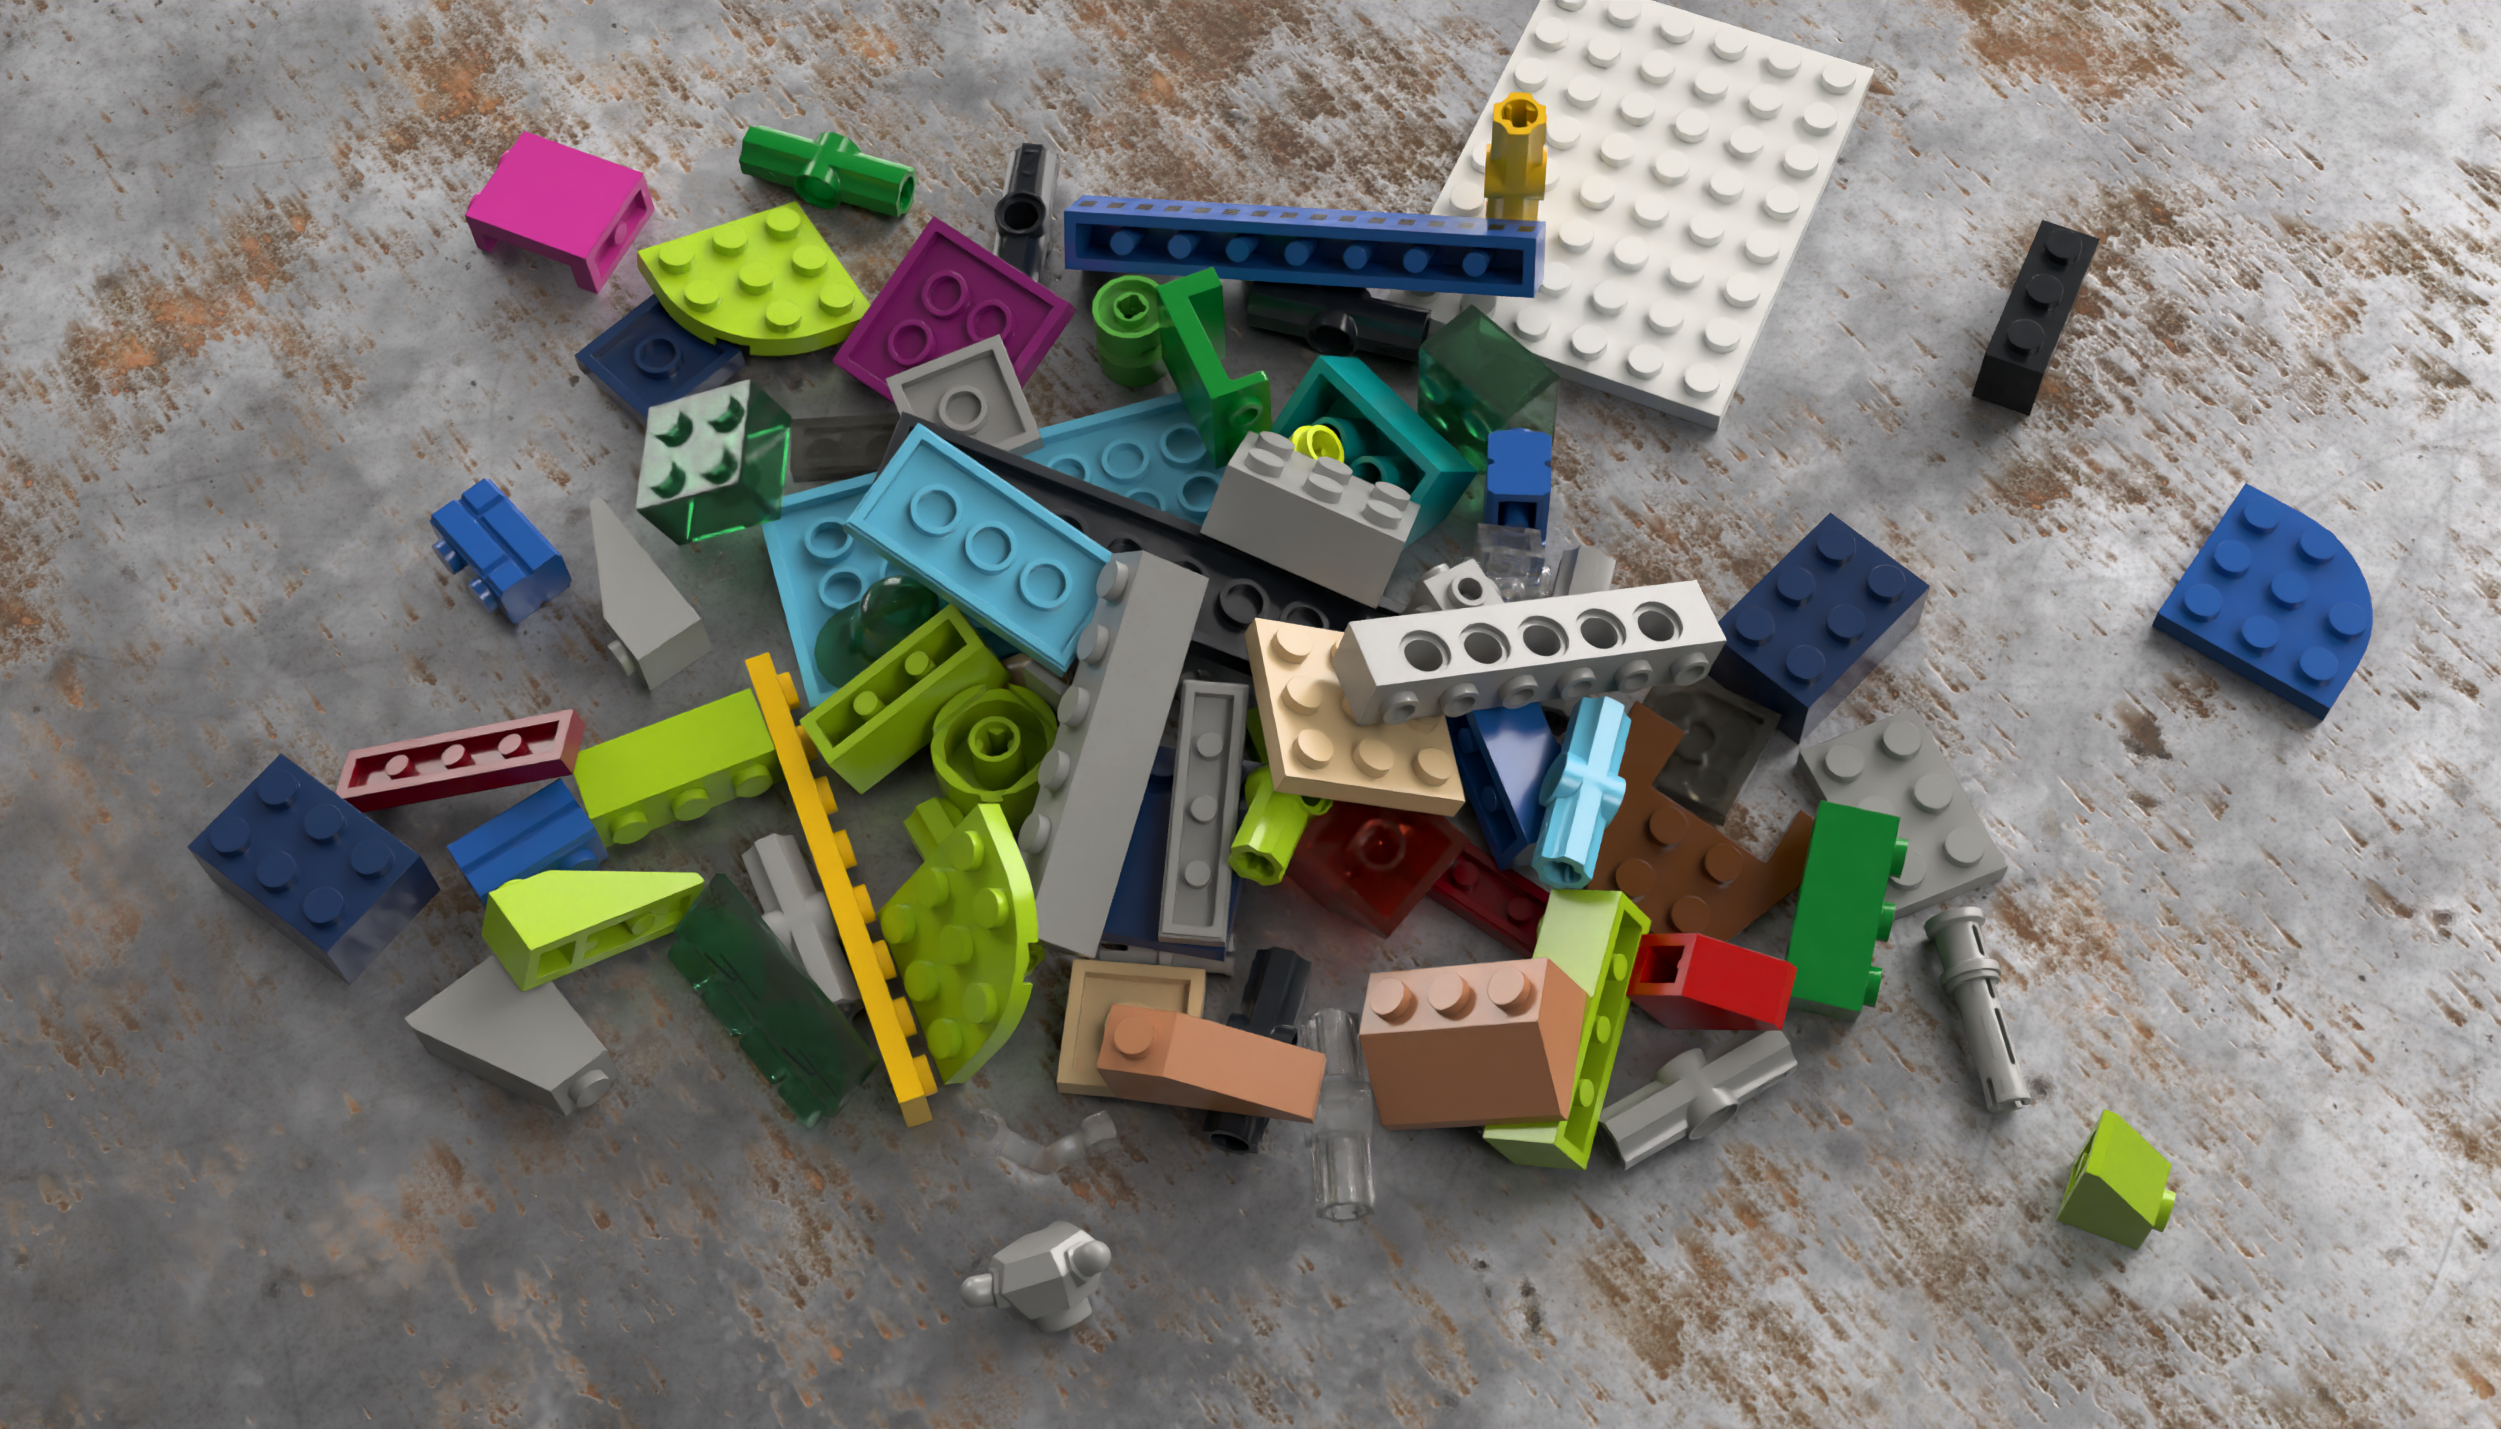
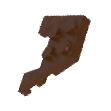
[1583,700,1814,942]

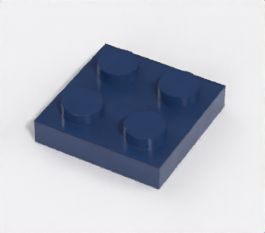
[574,294,745,437]

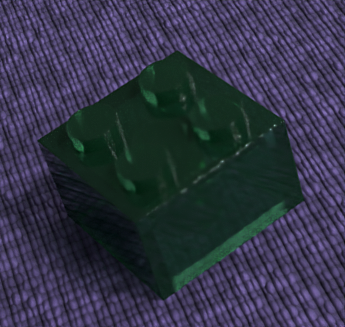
[1417,304,1560,475]
[635,378,792,546]

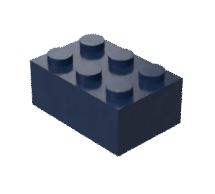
[1707,512,1930,745]
[187,753,441,985]

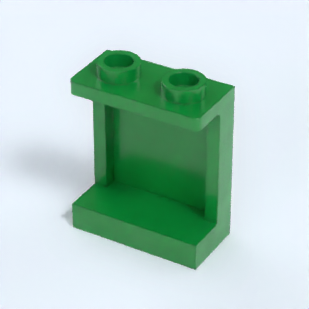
[1156,267,1272,469]

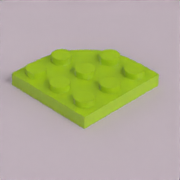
[637,201,871,356]
[877,804,1038,1085]

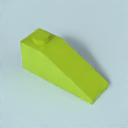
[481,870,705,992]

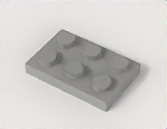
[1796,707,2008,921]

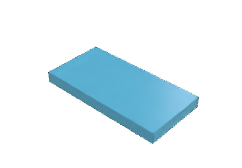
[843,422,1113,678]

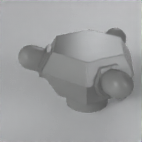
[960,1220,1111,1333]

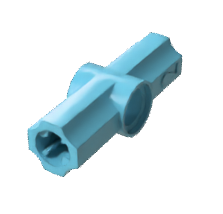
[1531,696,1631,889]

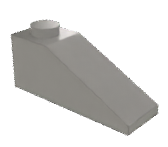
[589,495,713,691]

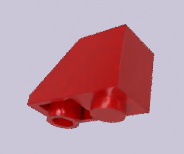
[1626,933,1797,1031]

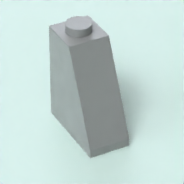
[404,954,621,1117]

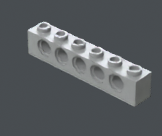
[1331,580,1727,726]

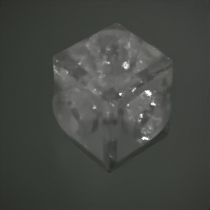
[1460,523,1551,603]

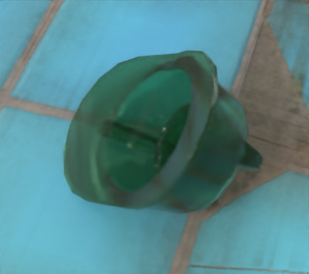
[814,575,950,689]

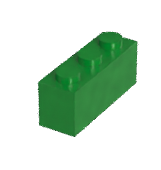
[1784,800,1908,1023]

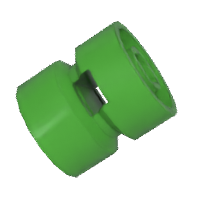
[1092,275,1168,387]

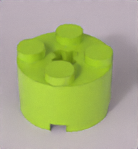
[931,684,1058,834]

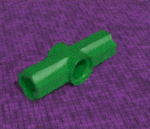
[739,125,918,217]

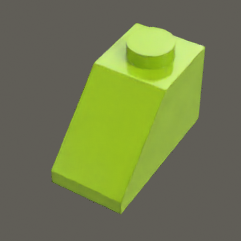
[2056,1109,2176,1250]

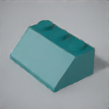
[1272,355,1479,551]

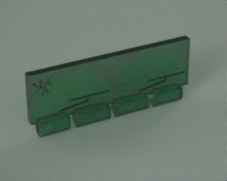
[667,873,881,1128]

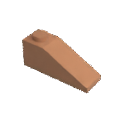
[1096,1004,1327,1124]

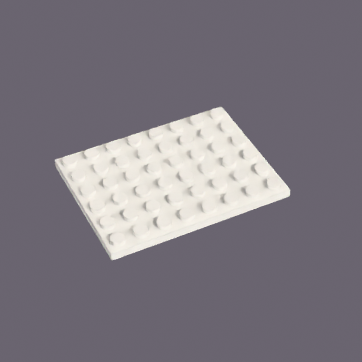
[1386,0,1874,430]

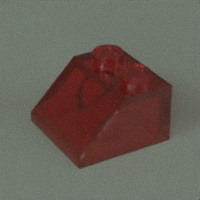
[1285,800,1471,940]

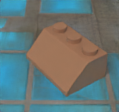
[1359,957,1587,1131]

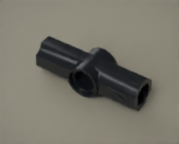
[993,143,1060,284]
[1246,281,1432,362]
[1201,946,1313,1156]

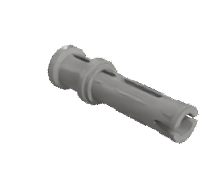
[1924,907,2032,1114]

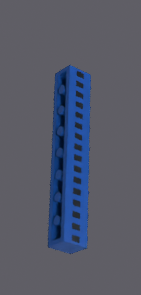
[1064,195,1546,298]

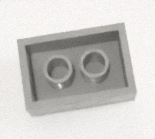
[1200,431,1421,609]

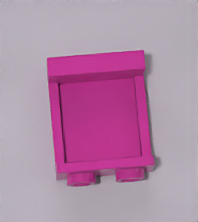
[465,131,655,294]

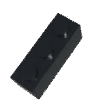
[1972,220,2100,416]

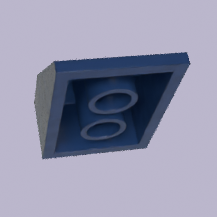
[1100,746,1266,962]

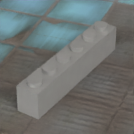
[1018,550,1209,958]

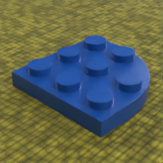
[2152,483,2373,721]

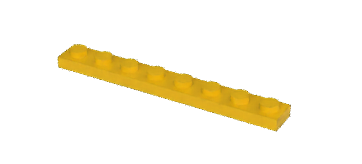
[745,652,938,1129]

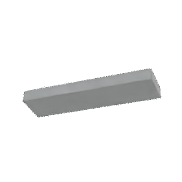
[1158,680,1249,947]

